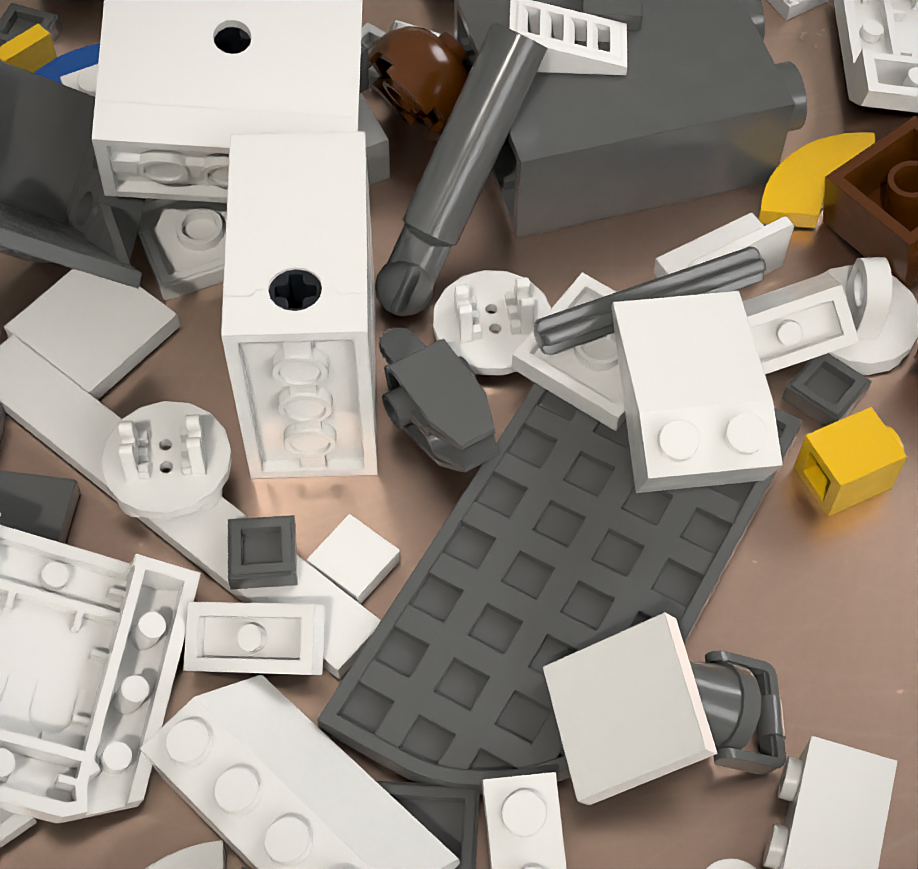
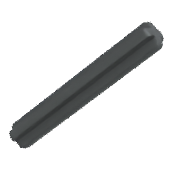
[533,246,766,355]

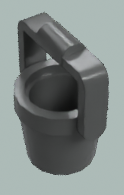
[689,650,786,775]

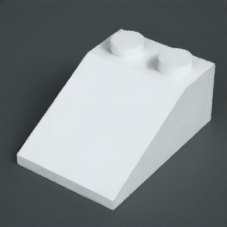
[611,291,783,493]

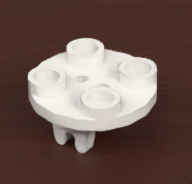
[433,270,551,376]
[100,401,232,519]

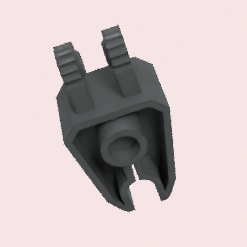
[379,327,499,472]

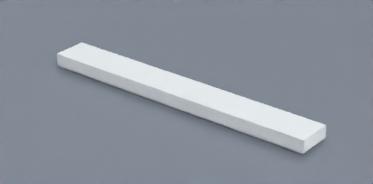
[0,335,381,679]

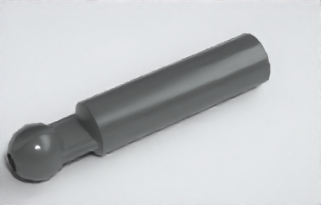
[375,22,548,317]

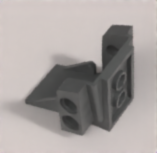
[0,60,146,289]

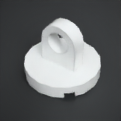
[823,257,918,375]

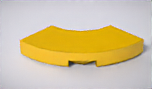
[758,132,875,228]

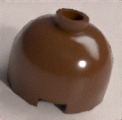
[368,26,468,141]

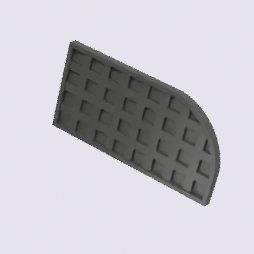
[317,383,803,794]

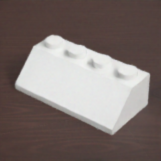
[139,674,460,869]

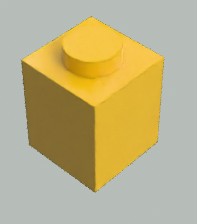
[794,407,907,517]

